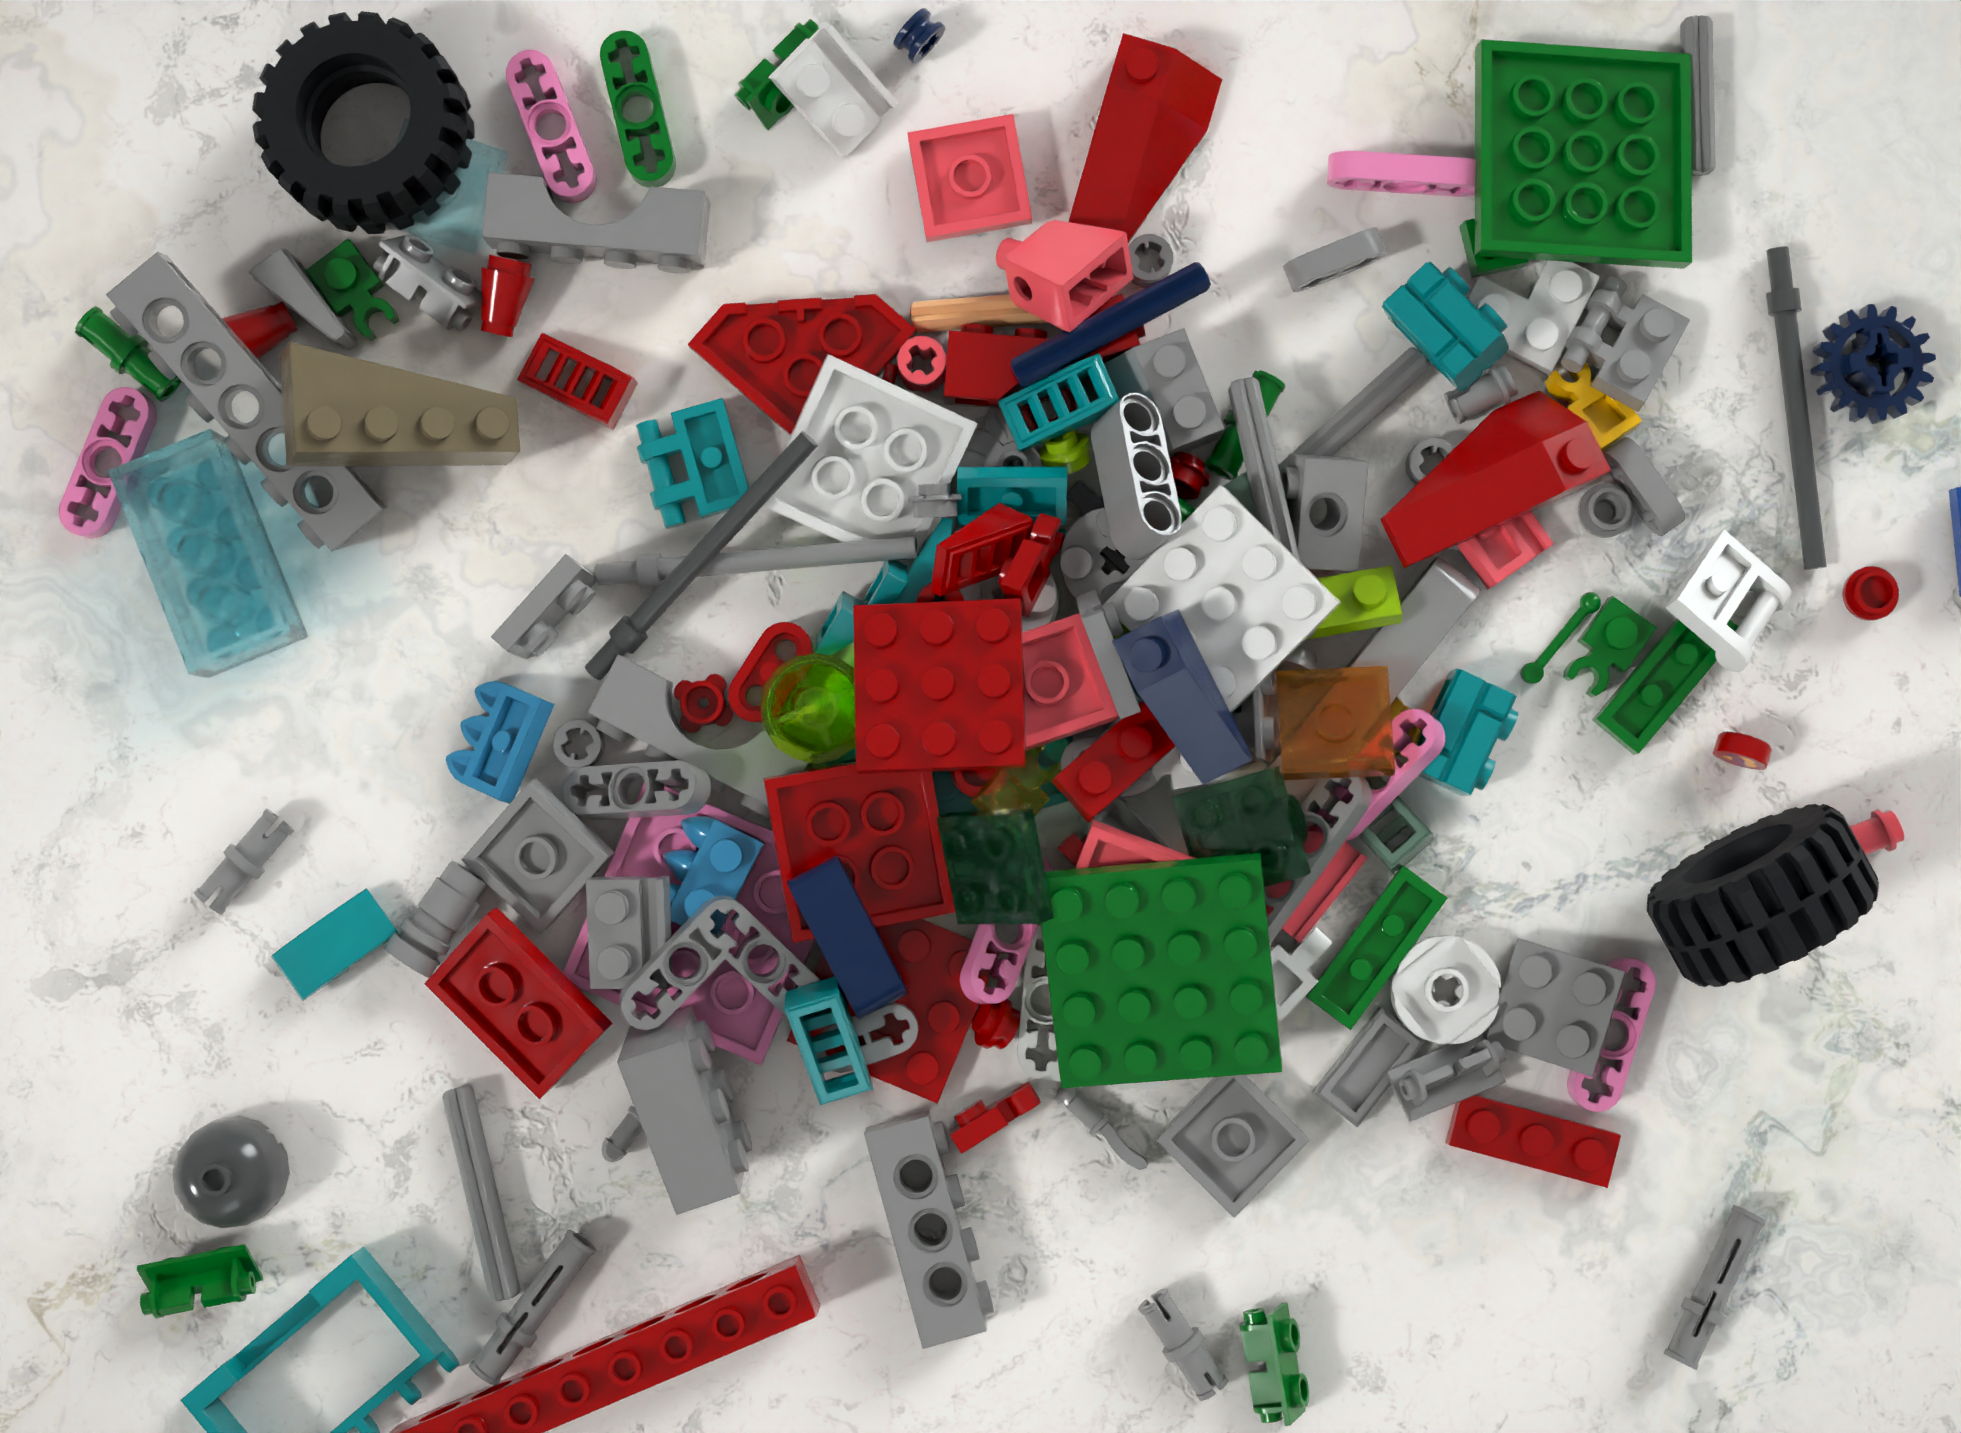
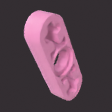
[506,50,597,203]
[1327,151,1476,197]
[59,387,157,538]
[1315,709,1445,841]
[960,853,1052,1004]
[1567,957,1656,1112]

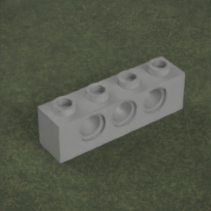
[864,1110,994,1349]

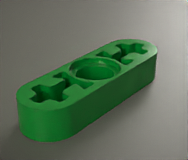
[600,30,676,188]

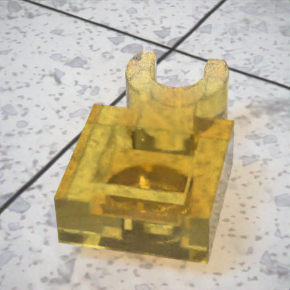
[970,744,1061,840]

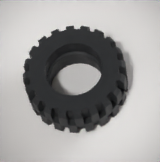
[252,11,475,234]
[1646,804,1879,987]

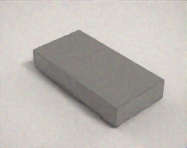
[1312,1007,1424,1127]

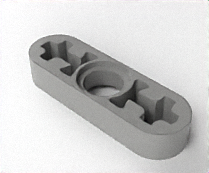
[563,760,711,820]

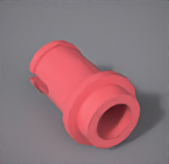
[1850,810,1904,855]

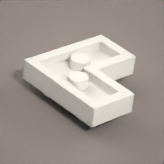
[1467,260,1600,375]

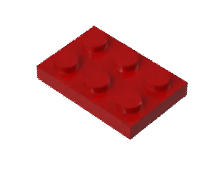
[424,907,613,1099]

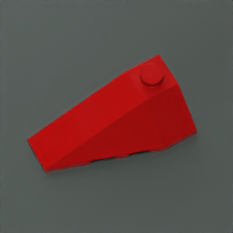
[1068,33,1223,244]

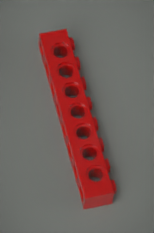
[390,1255,820,1433]

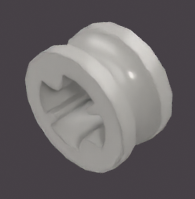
[1129,234,1173,288]
[1405,438,1454,485]
[553,719,605,768]

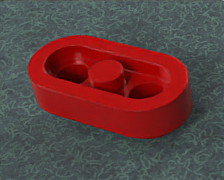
[728,622,813,723]

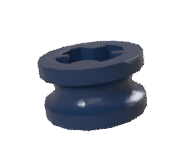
[893,8,945,63]

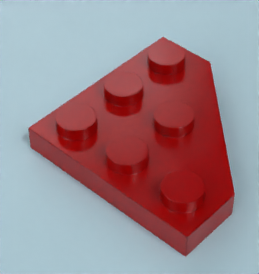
[688,294,917,435]

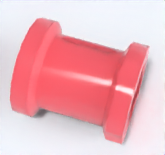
[897,336,946,393]

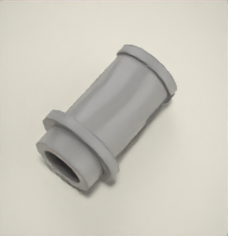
[1444,365,1518,425]

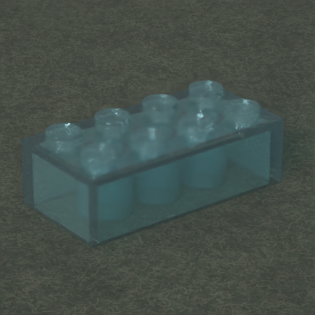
[107,429,308,678]

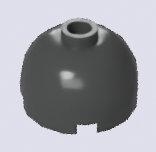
[172,1116,290,1228]

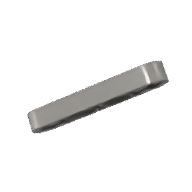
[1261,767,1372,944]

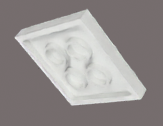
[763,354,978,572]
[1104,485,1341,713]

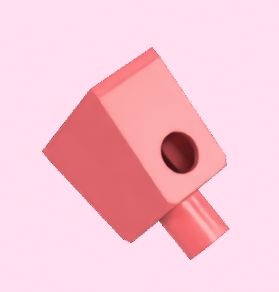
[996,220,1133,332]

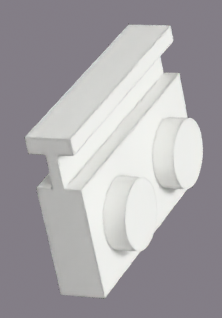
[769,21,899,158]

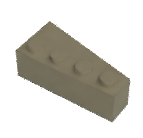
[280,342,520,467]

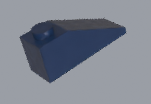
[1112,609,1254,785]

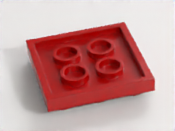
[853,598,1026,774]
[763,761,956,943]
[787,919,999,1104]

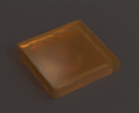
[1276,666,1395,780]

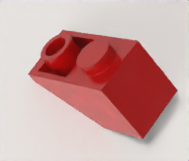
[944,324,1049,408]

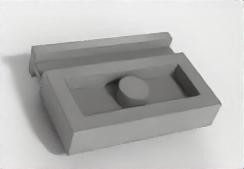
[1075,589,1141,719]
[586,876,673,989]

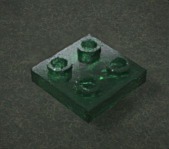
[1171,766,1311,887]
[936,809,1054,924]

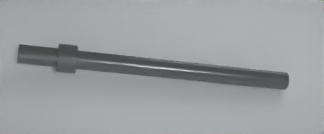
[1766,246,1827,570]
[585,431,818,680]

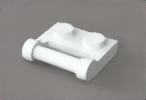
[1665,530,1791,672]

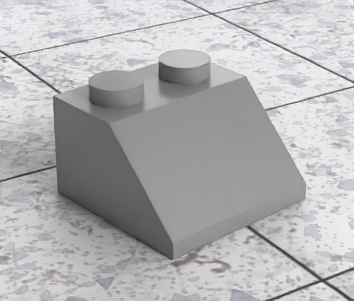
[1081,328,1225,457]

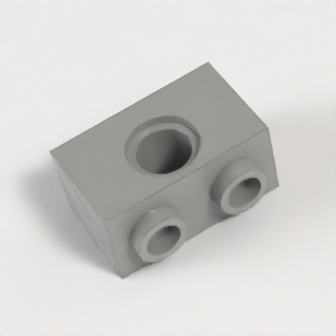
[1280,454,1369,571]

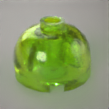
[759,652,856,764]

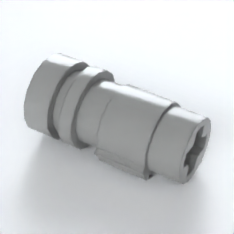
[384,860,488,978]

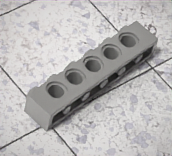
[106,252,387,552]

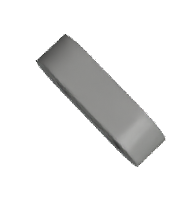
[1283,227,1388,293]
[1603,437,1686,536]
[817,1002,919,1073]

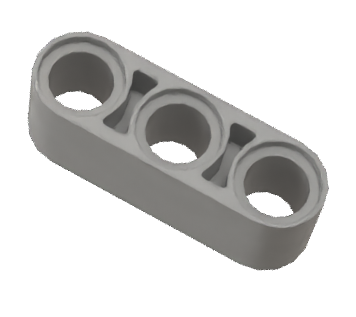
[1091,392,1182,560]

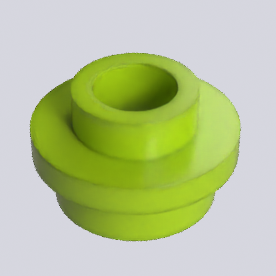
[1039,430,1091,475]

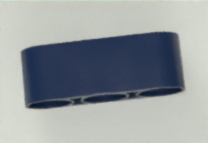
[787,855,909,1020]

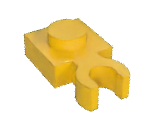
[1545,362,1642,452]

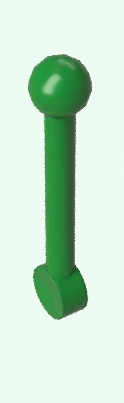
[1520,592,1601,684]

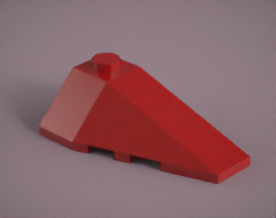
[1380,391,1611,568]

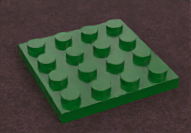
[1475,39,1692,269]
[1036,853,1282,1089]

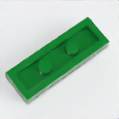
[1592,619,1739,755]
[1305,865,1448,1030]

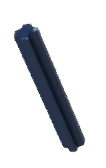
[1010,262,1211,387]

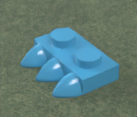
[446,681,555,804]
[664,816,765,935]

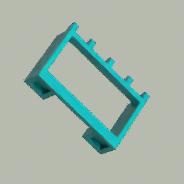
[180,1247,460,1433]

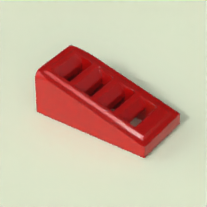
[517,333,638,430]
[931,503,1033,596]

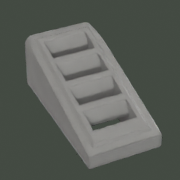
[249,247,358,350]

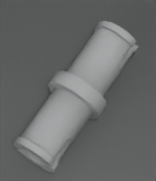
[194,809,294,915]
[1138,1289,1228,1401]

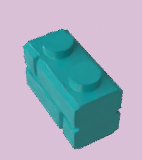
[1381,261,1509,392]
[1416,668,1519,796]

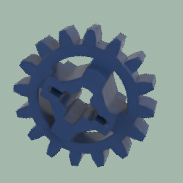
[1810,304,1936,424]

